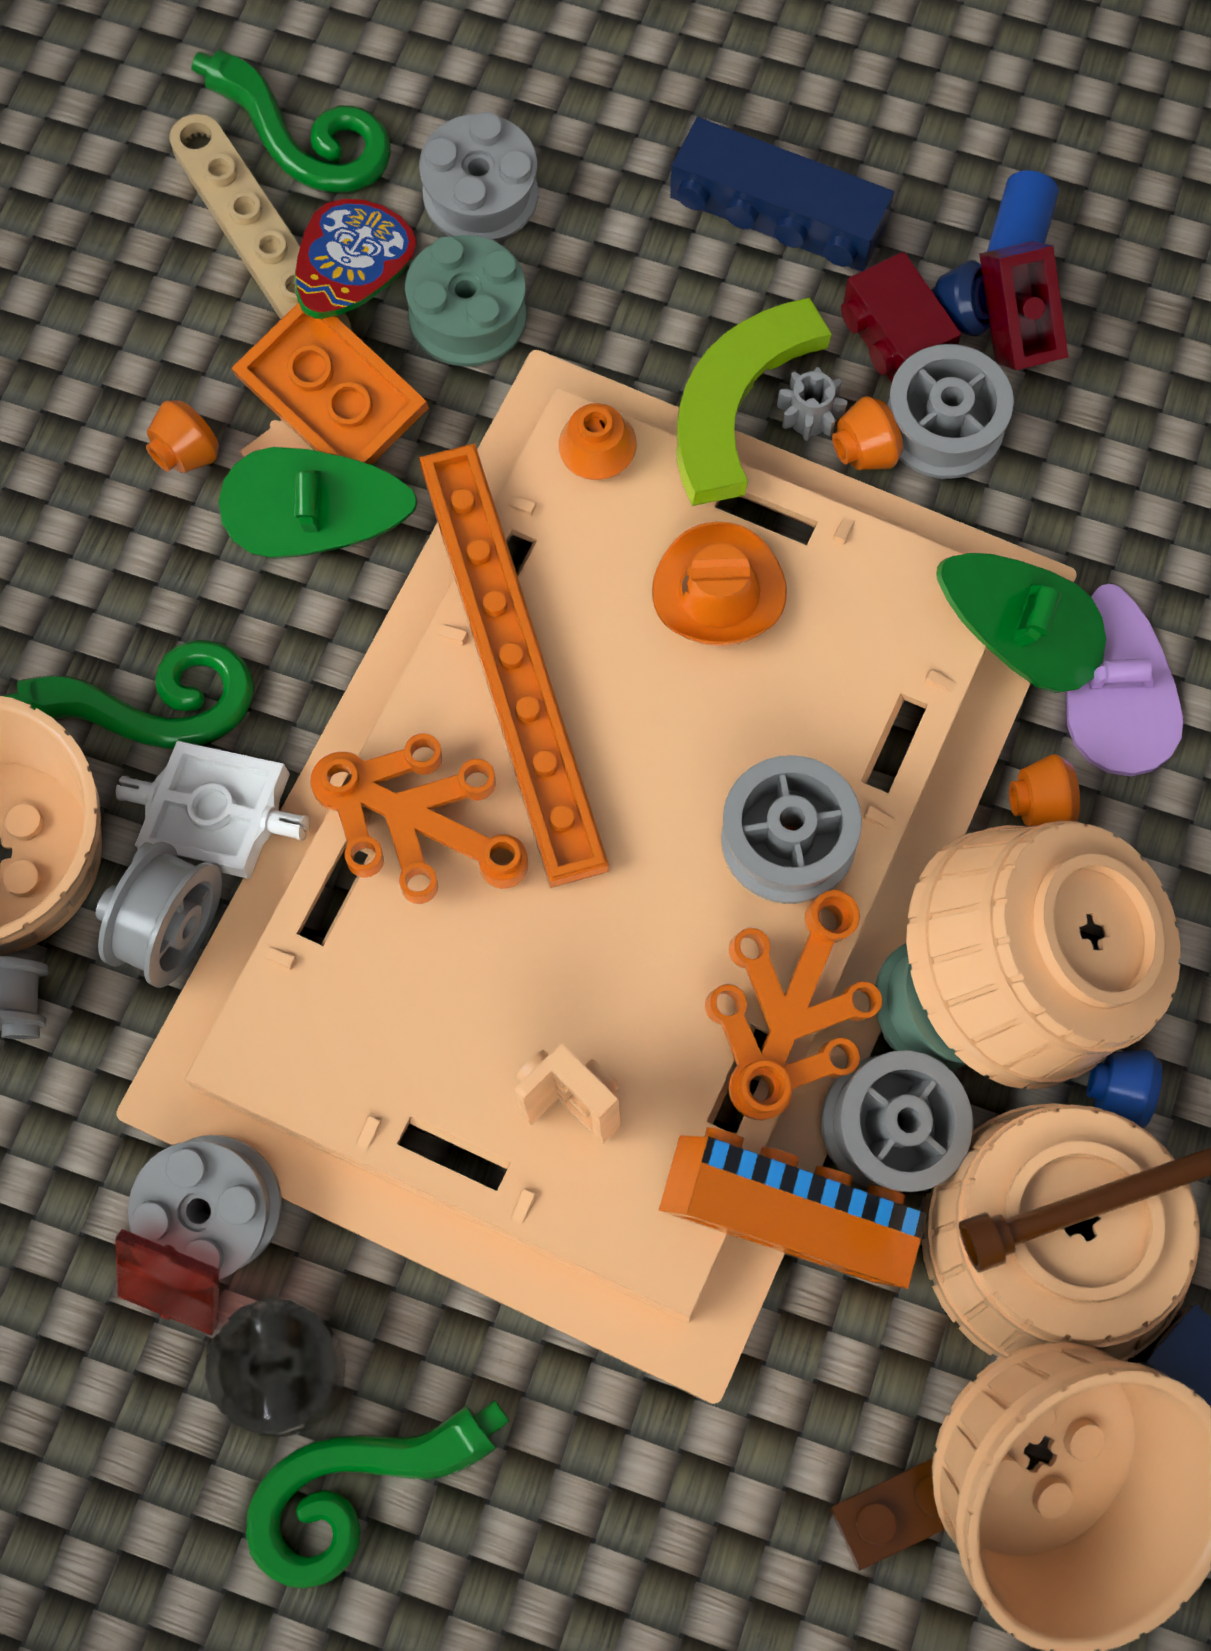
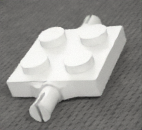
[116,741,310,879]

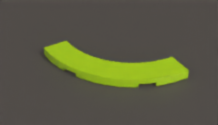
[676,297,832,506]

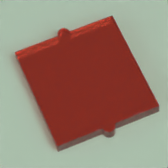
[115,1229,220,1336]

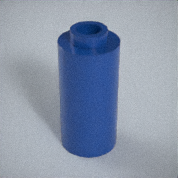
[987,171,1059,252]

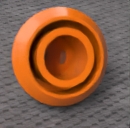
[832,396,903,470]
[146,400,219,473]
[559,403,637,480]
[1009,754,1080,826]

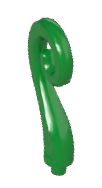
[192,49,391,193]
[2,640,254,749]
[246,1400,510,1589]

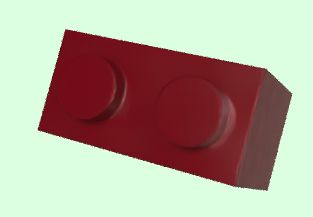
[979,241,1069,371]
[841,251,961,382]

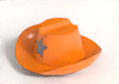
[652,521,787,646]

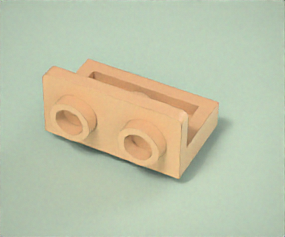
[514,1043,621,1144]

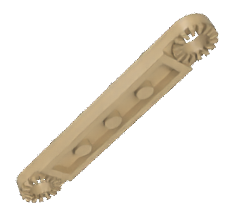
[170,114,352,331]

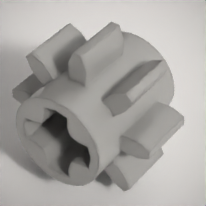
[777,367,848,441]

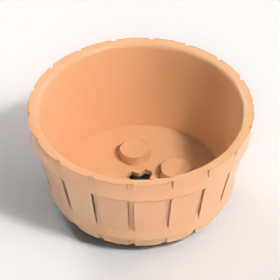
[0,696,102,955]
[906,821,1181,1089]
[921,1103,1200,1362]
[932,1342,1211,1651]

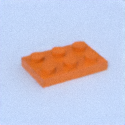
[231,302,429,465]

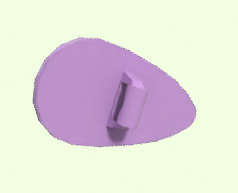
[1066,584,1183,777]

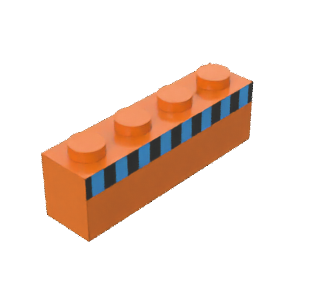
[658,1127,927,1289]

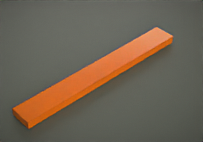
[419,443,609,888]

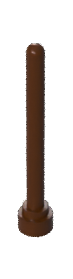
[959,1147,1211,1273]

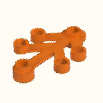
[310,733,528,904]
[705,890,882,1120]

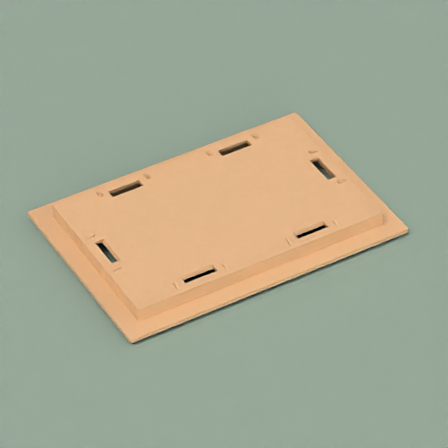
[116,350,1077,1404]

